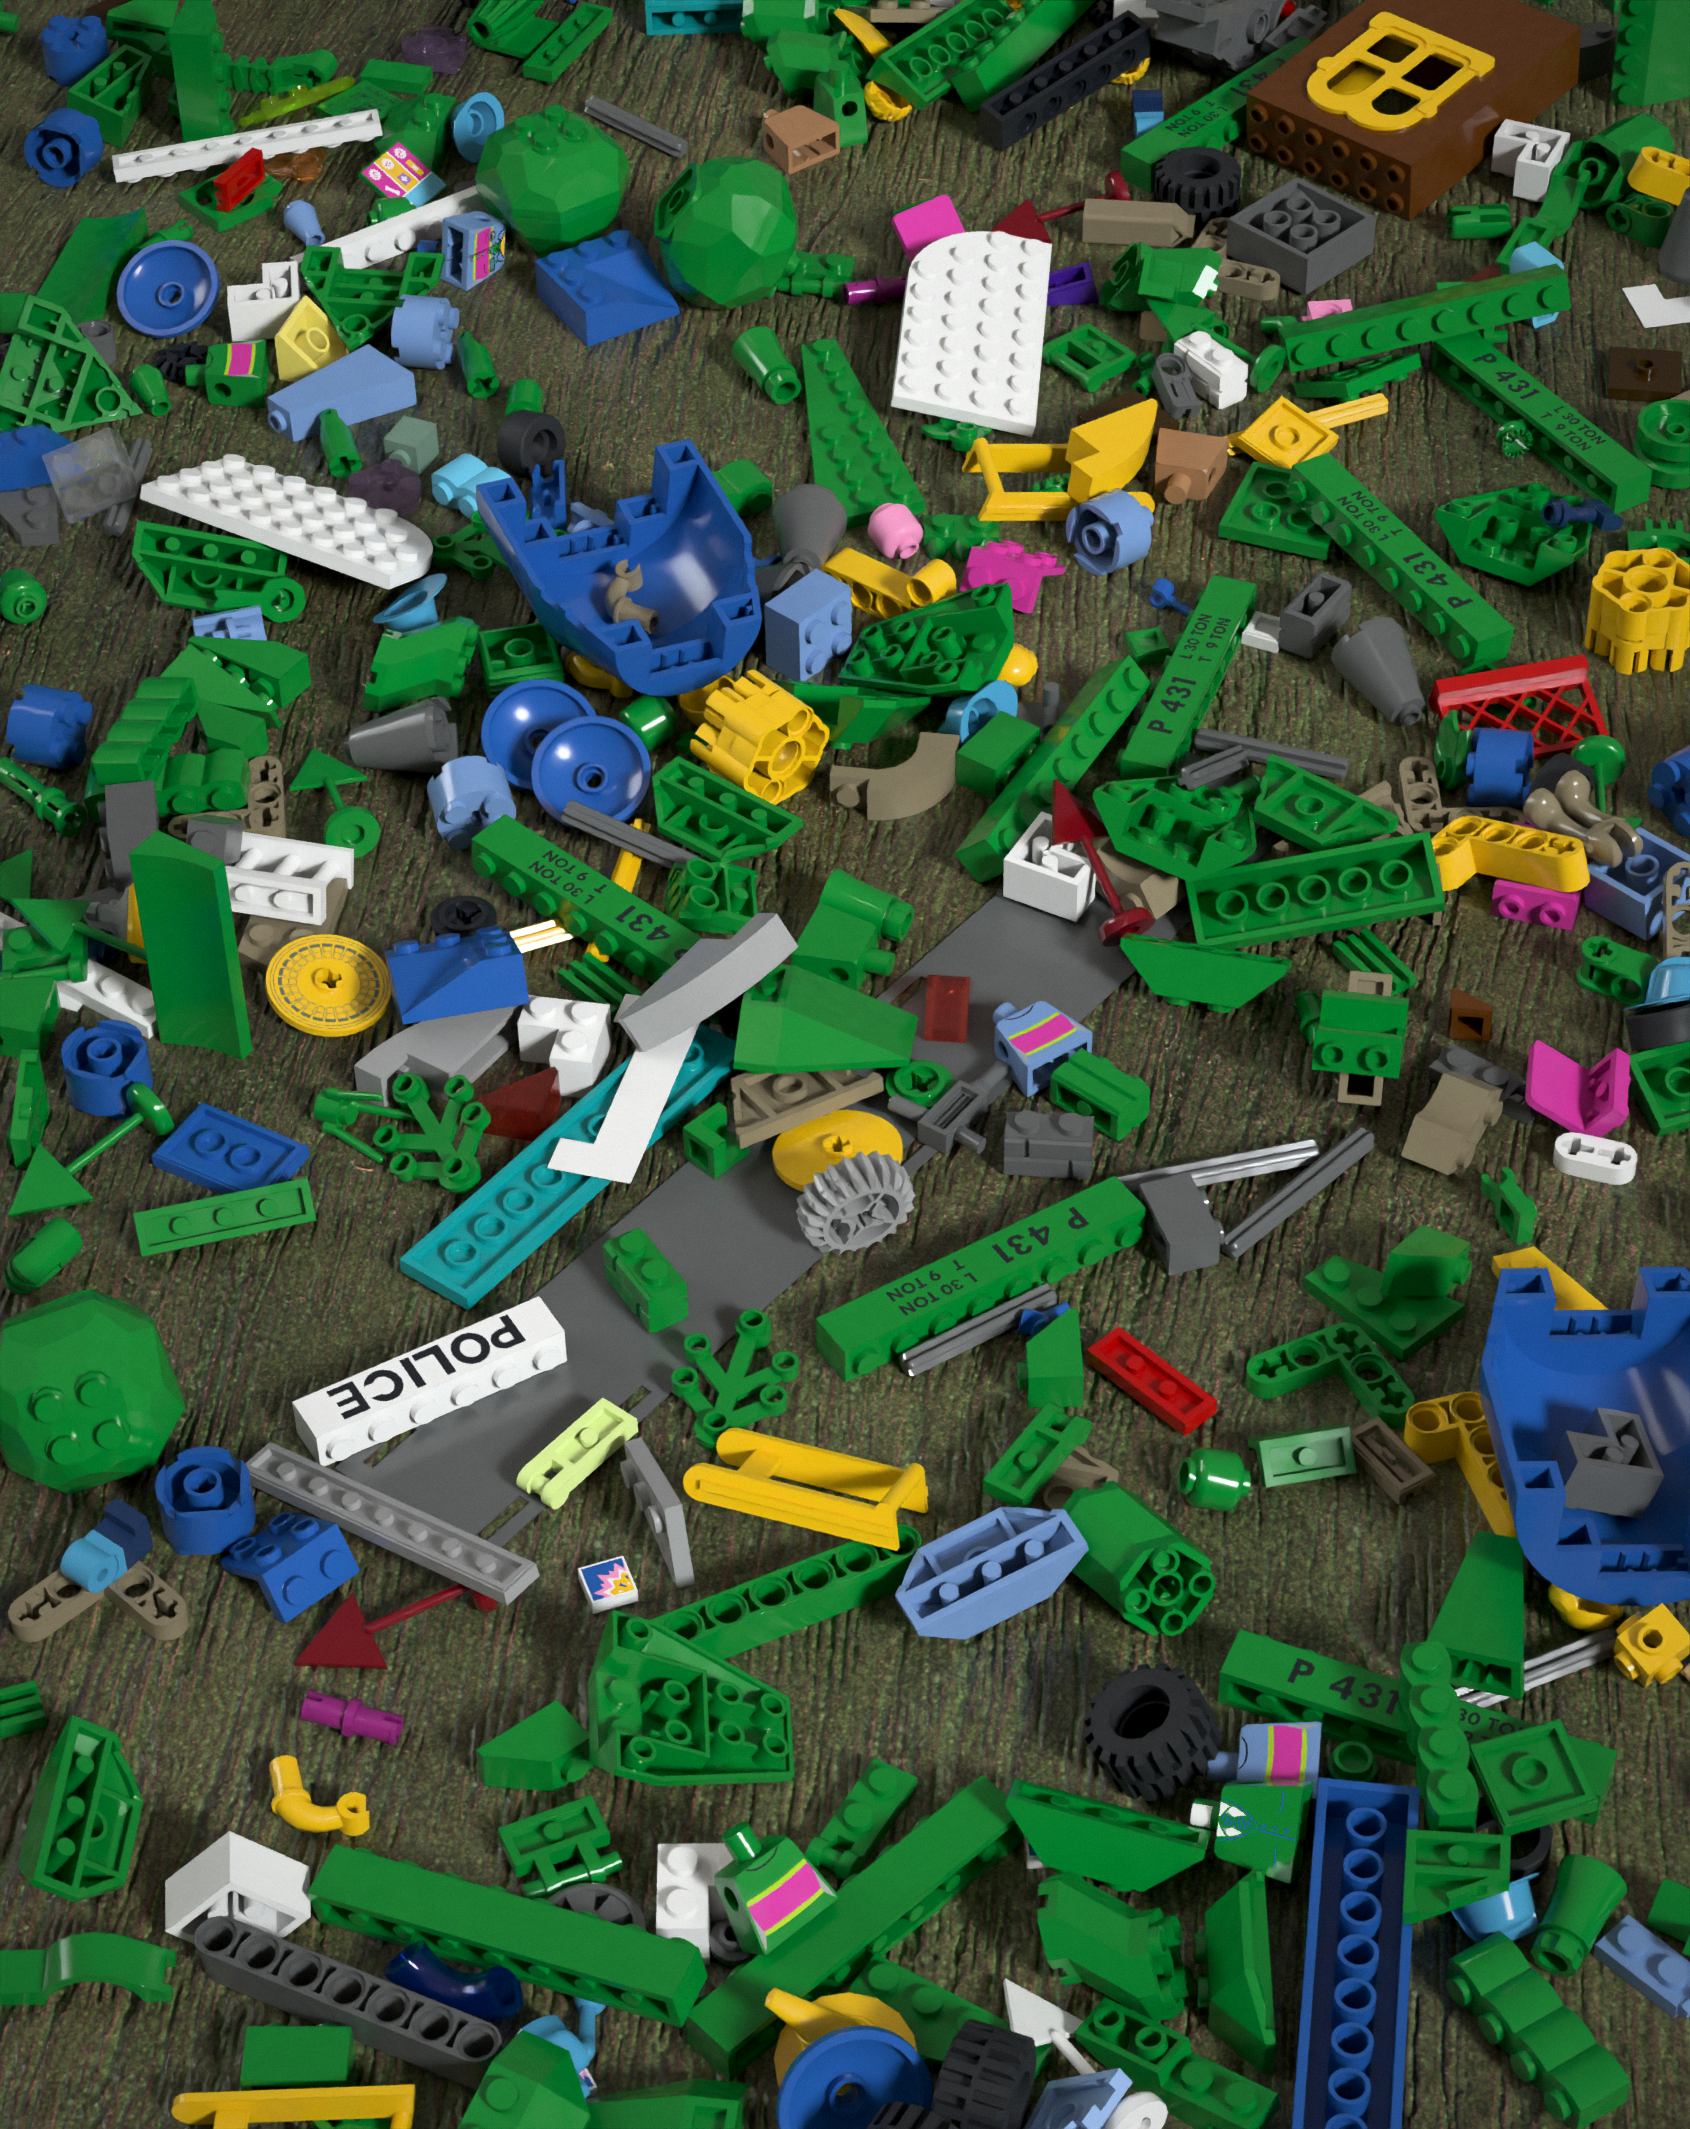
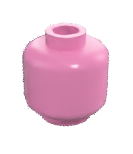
[868,503,923,559]

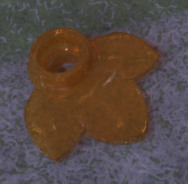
[264,146,327,183]

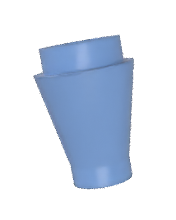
[283,200,325,246]

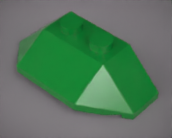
[374,93,461,174]
[131,520,288,613]
[652,756,804,864]
[1120,932,1293,1013]
[17,1715,144,1903]
[1005,1778,1211,1892]
[1194,1869,1276,2074]
[457,2029,591,2129]

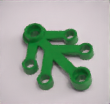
[431,510,567,580]
[373,1073,491,1194]
[671,1309,799,1452]

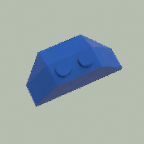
[0,423,92,492]

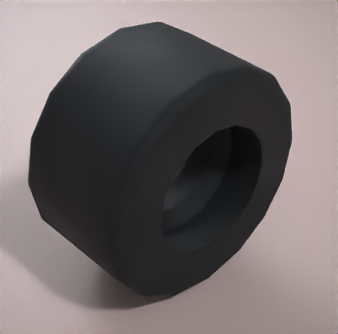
[496,409,566,478]

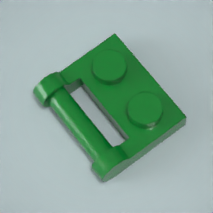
[1042,323,1136,393]
[0,917,88,983]

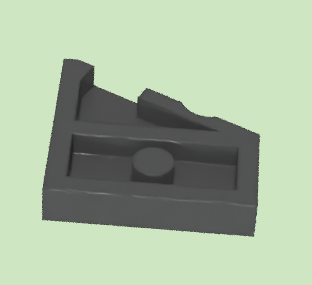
[0,487,60,547]

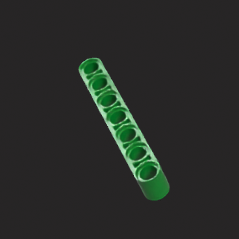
[651,1524,922,1660]

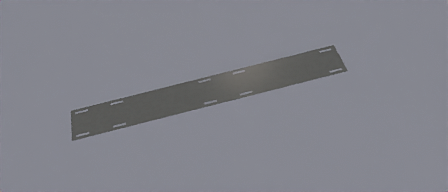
[334,752,1283,1548]

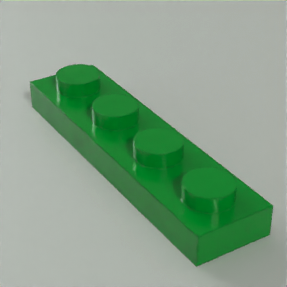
[523,2,613,83]
[132,1177,317,1257]

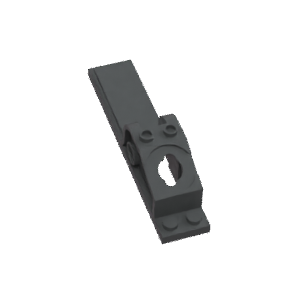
[1145,0,1287,77]

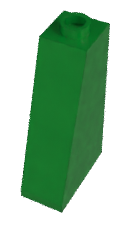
[1426,1530,1524,1699]

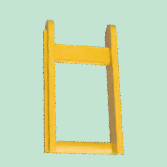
[962,438,1155,521]
[683,1427,929,1551]
[171,2084,415,2129]

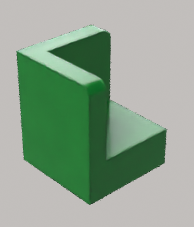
[1138,252,1184,304]
[683,1102,750,1179]

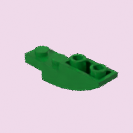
[1074,1997,1281,2129]

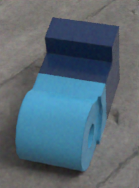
[1131,90,1164,140]
[60,1497,153,1594]

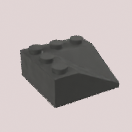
[1226,177,1376,295]

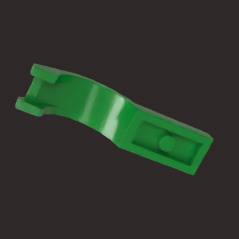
[1495,162,1591,275]
[0,1932,177,2006]

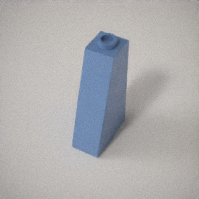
[267,344,417,442]

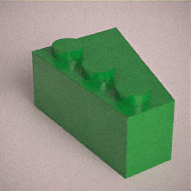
[67,44,152,149]

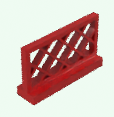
[1428,654,1609,760]

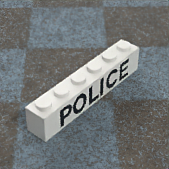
[292,1296,567,1466]

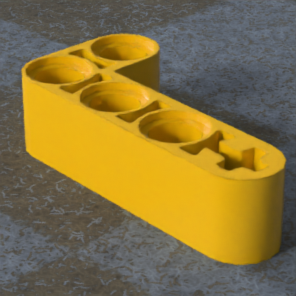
[1627,146,1690,206]
[821,547,956,620]
[1431,815,1590,892]
[1403,1391,1526,1557]

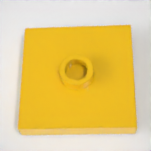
[1236,395,1339,469]

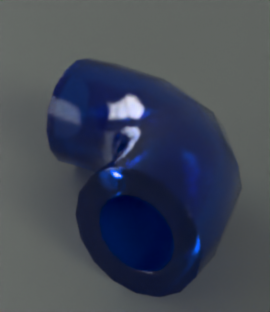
[383,1940,523,2023]

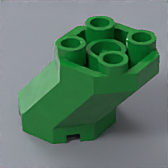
[740,0,850,55]
[764,29,873,100]
[1561,113,1675,210]
[1099,242,1222,311]
[363,616,480,713]
[1061,1480,1216,1636]
[1037,1872,1195,2022]

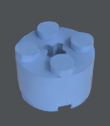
[391,294,459,370]
[1066,488,1154,576]
[427,756,516,850]

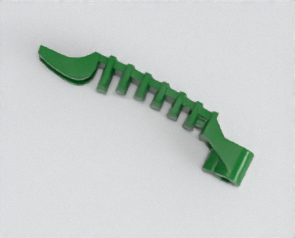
[115,31,338,96]

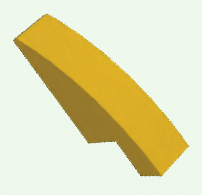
[1065,398,1157,504]

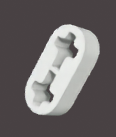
[1553,1132,1637,1185]

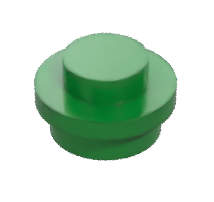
[1327,1741,1378,1783]

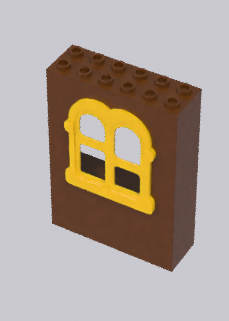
[1247,0,1581,222]

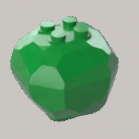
[475,105,630,258]
[654,156,799,310]
[0,1288,186,1495]

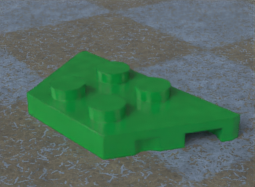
[1254,753,1399,852]

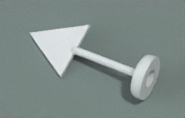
[1003,1978,1168,2129]

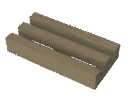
[1350,1416,1437,1505]

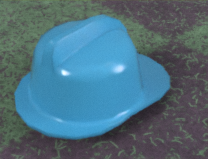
[450,92,504,163]
[373,573,447,633]
[938,680,1018,748]
[1623,957,1690,1011]
[1451,1873,1539,1942]

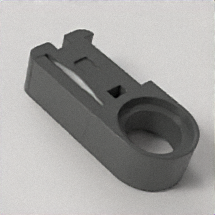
[1151,353,1203,419]

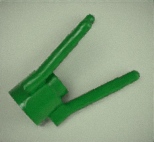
[314,1087,418,1164]

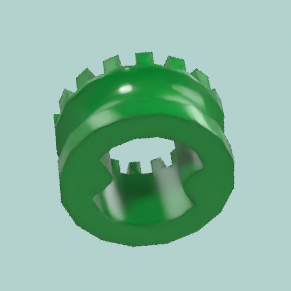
[1495,420,1533,458]

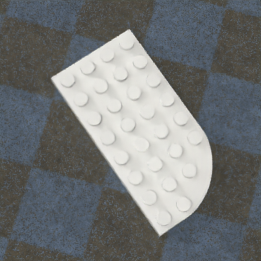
[891,231,1052,437]
[140,454,433,590]

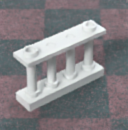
[225,832,354,926]

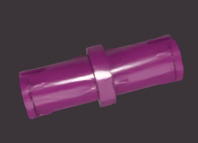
[842,276,907,305]
[300,1690,404,1746]

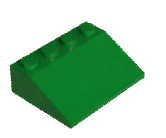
[168,0,235,143]
[1610,0,1690,106]

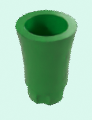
[732,326,801,405]
[819,868,915,942]
[1530,1854,1627,1977]

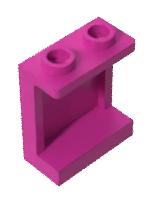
[1490,822,1592,931]

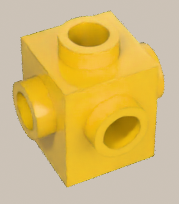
[1613,1603,1690,1688]

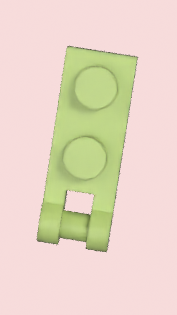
[516,1398,638,1510]

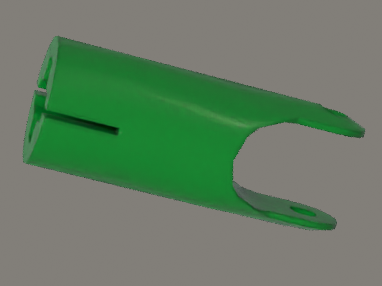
[456,330,499,399]
[320,408,361,479]

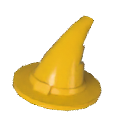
[765,1988,917,2095]

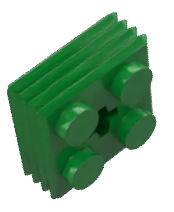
[476,623,565,699]

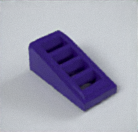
[1046,262,1099,306]

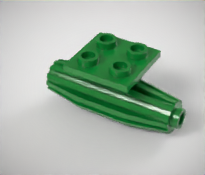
[466,0,560,60]

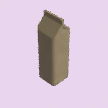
[1082,198,1195,248]

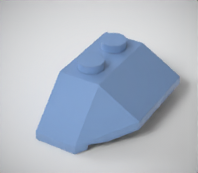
[895,1507,1089,1640]

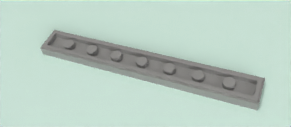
[245,1442,540,1606]

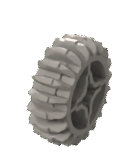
[796,1151,915,1255]

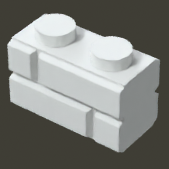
[1173,331,1248,410]

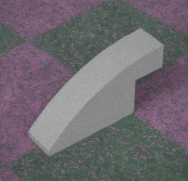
[618,913,798,1052]
[354,1004,524,1107]

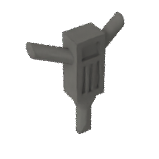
[887,1059,1011,1154]

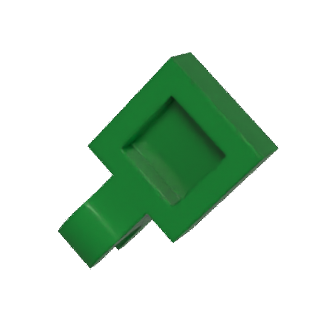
[1480,1167,1537,1245]

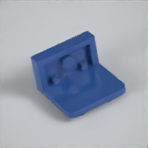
[220,1511,360,1623]

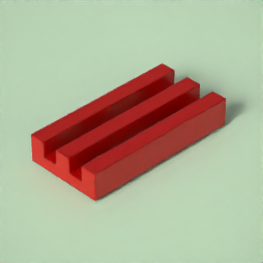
[214,147,266,213]

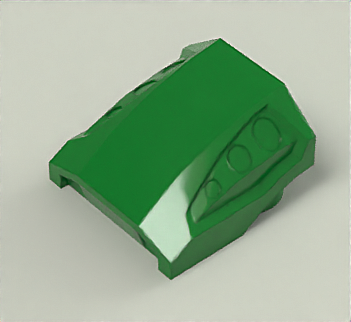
[664,858,758,933]

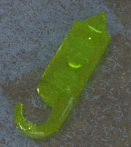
[239,76,355,127]

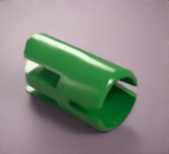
[1447,203,1513,240]
[3,1217,83,1295]

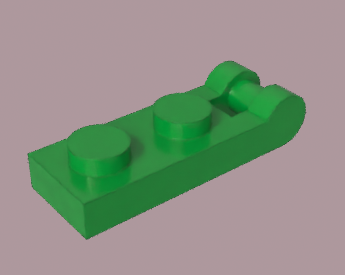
[983,1402,1092,1508]
[805,1758,918,1881]

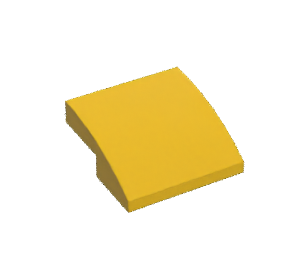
[833,8,893,61]

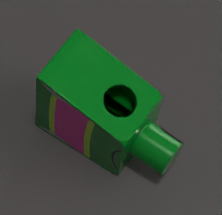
[185,339,270,408]
[714,1822,839,1955]

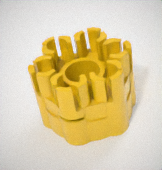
[1584,548,1690,675]
[690,670,830,805]

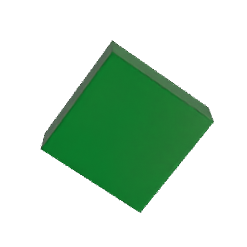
[1123,627,1172,666]

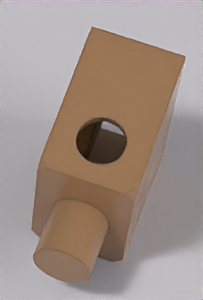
[762,105,840,175]
[1154,428,1228,504]

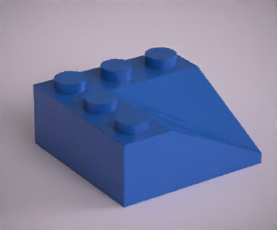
[535,229,680,347]
[384,926,530,1024]

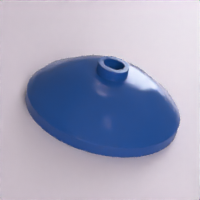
[117,240,220,339]
[481,679,596,793]
[531,716,652,831]
[776,2025,933,2129]

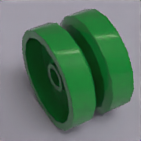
[1632,399,1690,489]

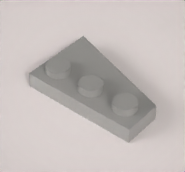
[620,1437,695,1589]

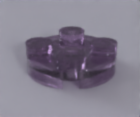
[401,26,468,75]
[348,459,423,518]

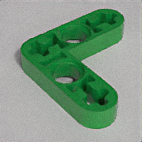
[1245,1322,1414,1429]

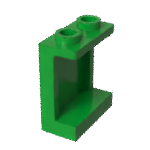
[1312,989,1409,1079]

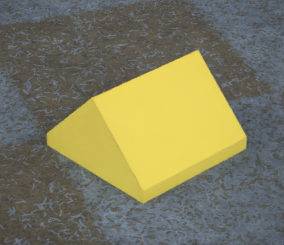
[274,295,350,382]

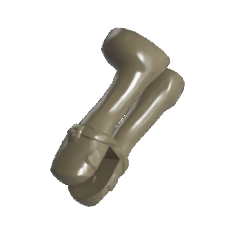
[1523,770,1643,868]

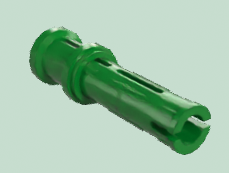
[0,757,87,837]

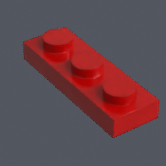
[1086,1326,1217,1437]

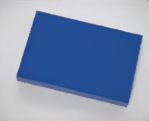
[152,1102,310,1195]

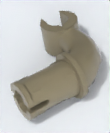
[603,559,660,635]

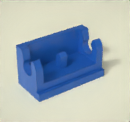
[529,460,567,532]

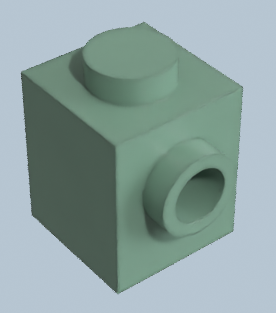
[382,415,439,477]

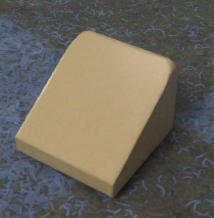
[1139,310,1166,342]

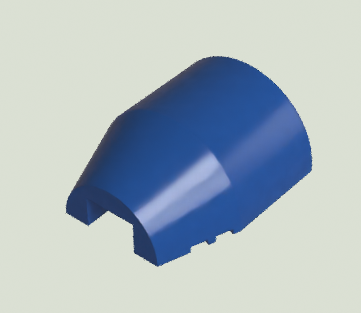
[476,439,762,696]
[1479,1267,1690,1606]

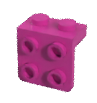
[891,195,965,265]
[960,540,1066,613]
[1525,1040,1631,1138]

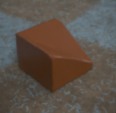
[1447,988,1493,1042]

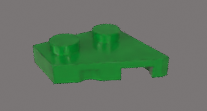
[5,1049,50,1170]
[1403,1829,1511,1925]

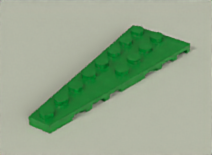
[801,338,925,529]

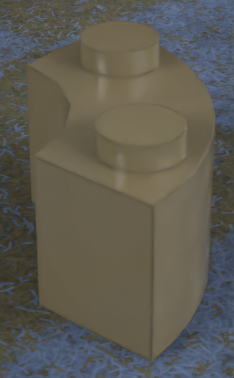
[1072,837,1188,920]
[1401,1071,1503,1175]

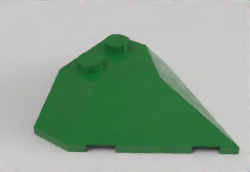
[300,245,445,353]
[0,294,144,434]
[772,680,944,750]

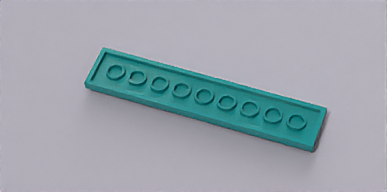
[399,1023,736,1310]

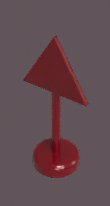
[990,170,1131,243]
[1052,778,1155,947]
[294,1583,498,1669]

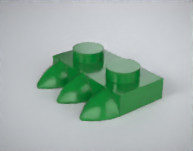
[924,513,999,562]

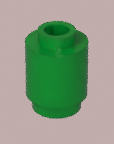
[505,379,544,419]

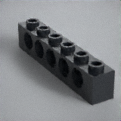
[979,10,1151,152]

